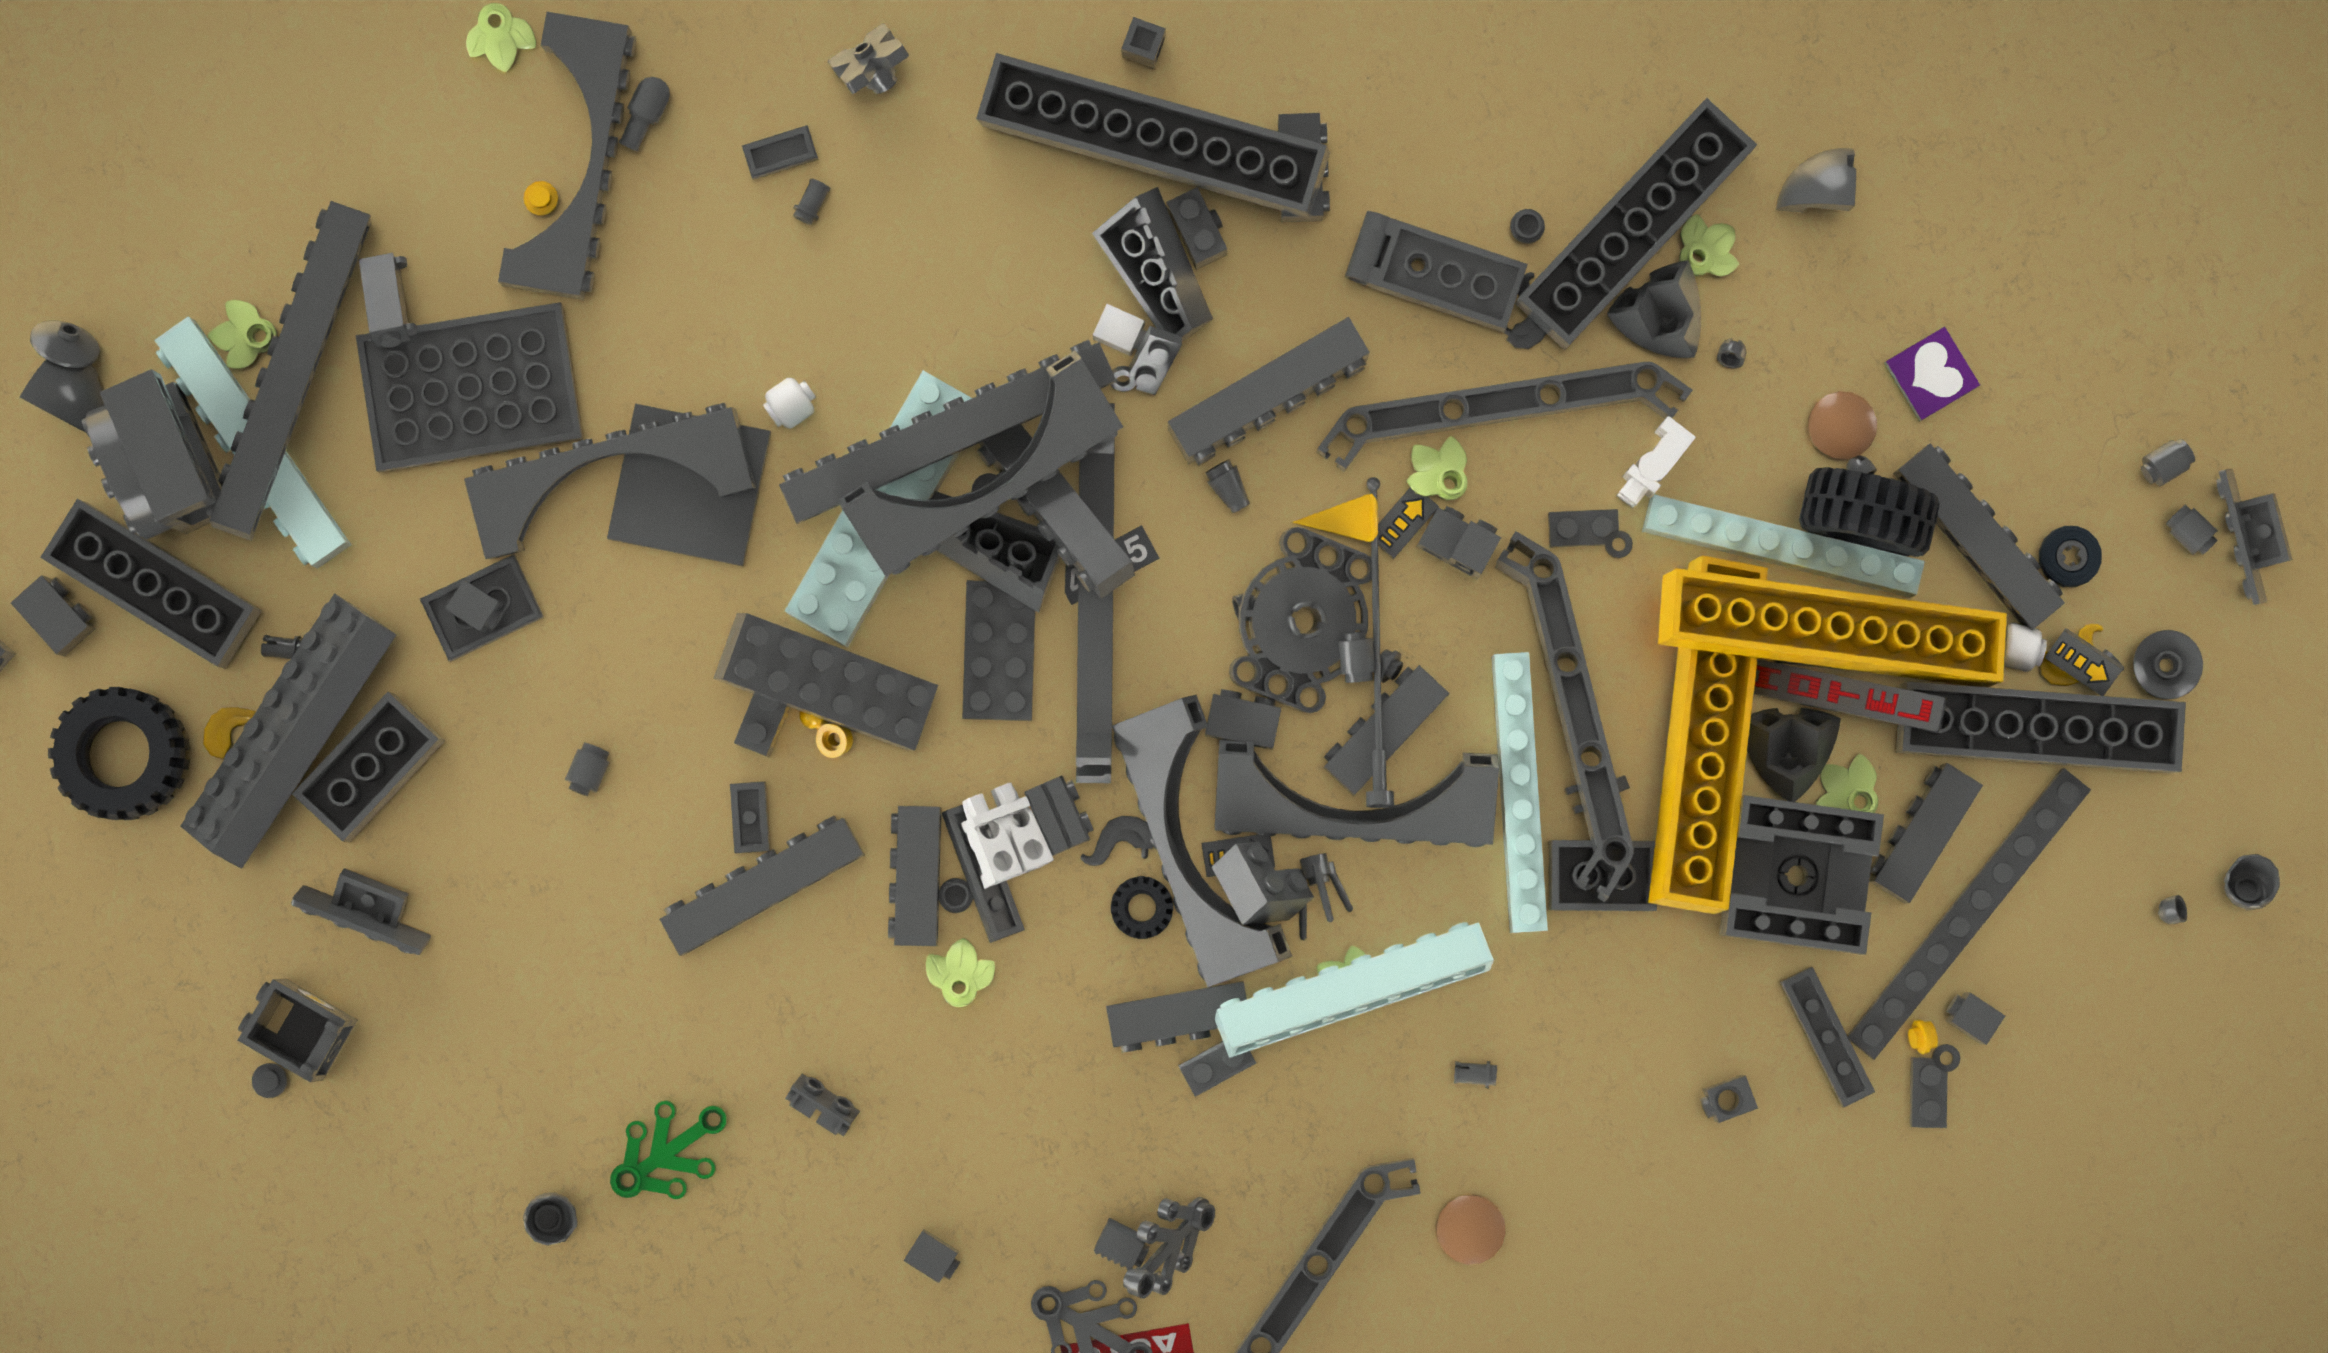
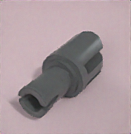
[618,77,670,152]

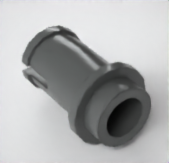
[793,178,831,225]
[261,635,302,659]
[1454,1061,1497,1089]

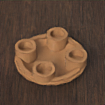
[1808,391,1877,460]
[1436,1195,1506,1265]

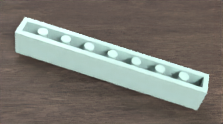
[155,316,352,569]
[1642,494,1925,598]
[1491,652,1548,933]
[1215,922,1494,1058]

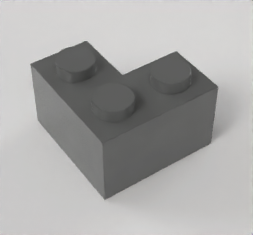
[1416,506,1502,580]
[1212,841,1314,925]

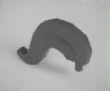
[1504,272,1546,349]
[1081,816,1153,866]

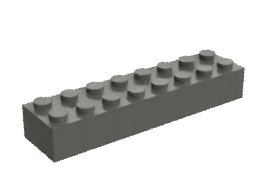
[1515,98,1757,350]
[180,593,396,869]
[1896,681,2186,773]

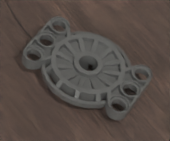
[1229,527,1372,713]

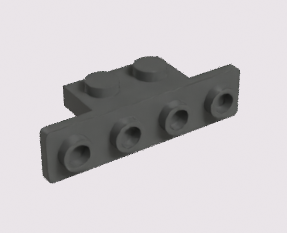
[2216,469,2293,605]
[291,868,431,955]

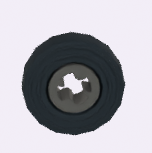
[2039,526,2102,587]

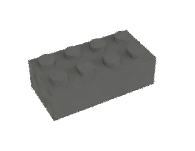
[292,692,445,842]

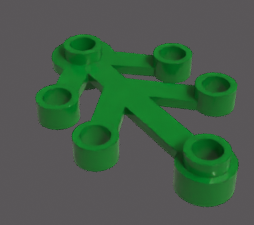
[610,1100,728,1199]

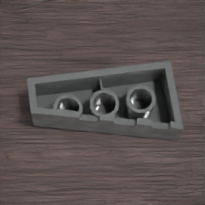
[1092,187,1213,341]
[931,491,1060,613]

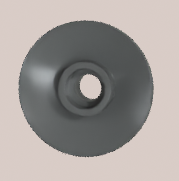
[30,320,100,368]
[2133,630,2203,699]

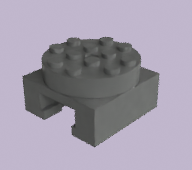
[82,369,223,539]
[1719,795,1884,955]

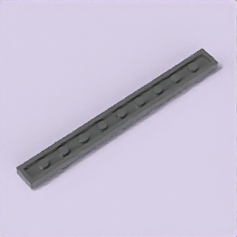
[1847,768,2091,1060]

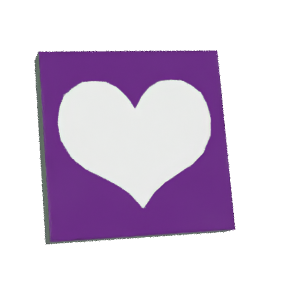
[1884,326,1980,421]

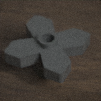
[828,23,909,94]

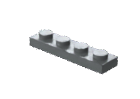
[942,805,1025,943]
[1780,967,1875,1107]

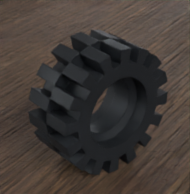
[1111,876,1173,939]

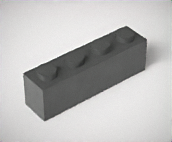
[1323,665,1450,796]
[1869,763,1983,904]
[888,806,942,946]
[1106,981,1247,1053]

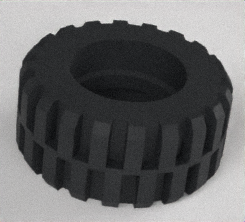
[1799,467,1940,557]
[48,687,190,820]

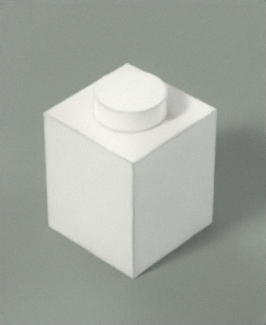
[1093,304,1147,356]

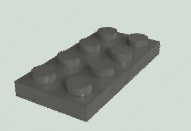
[962,580,1035,721]

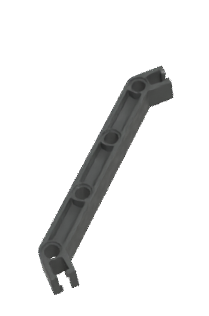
[1317,362,1693,472]
[1076,403,1115,783]
[1495,531,1634,903]
[1234,1158,1421,1353]

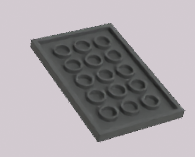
[356,302,583,472]

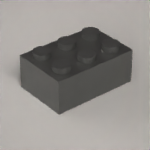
[1549,840,1657,911]

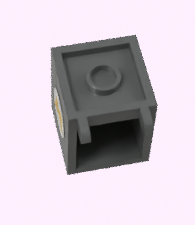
[237,979,358,1082]

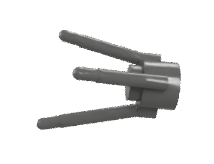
[1299,853,1353,941]

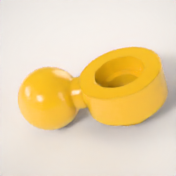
[799,711,853,758]

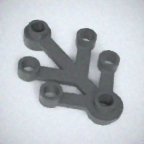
[1123,1197,1215,1298]
[1031,1280,1153,1353]

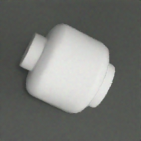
[763,377,816,429]
[2004,623,2047,672]

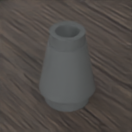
[1206,459,1250,513]

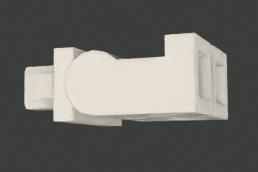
[1616,416,1696,508]
[961,782,1054,889]

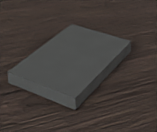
[420,554,544,662]

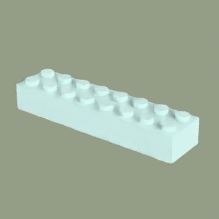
[785,370,972,648]

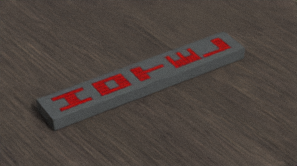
[1753,659,1947,733]

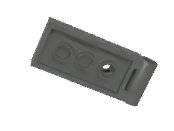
[1345,211,1528,333]

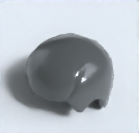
[2224,854,2280,910]
[523,1192,578,1246]

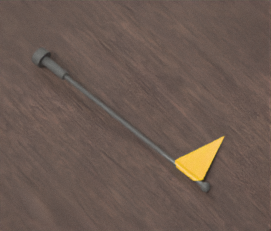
[1291,477,1394,808]

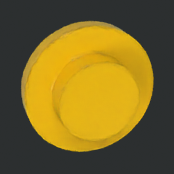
[523,181,559,216]
[1908,1019,1938,1054]

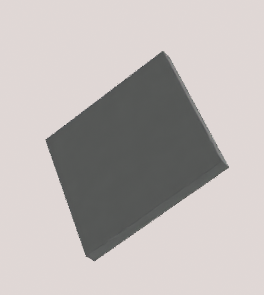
[607,404,771,566]

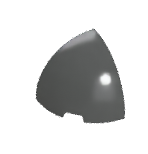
[1776,148,1856,213]
[1607,260,1701,358]
[20,360,104,433]
[1747,708,1841,802]

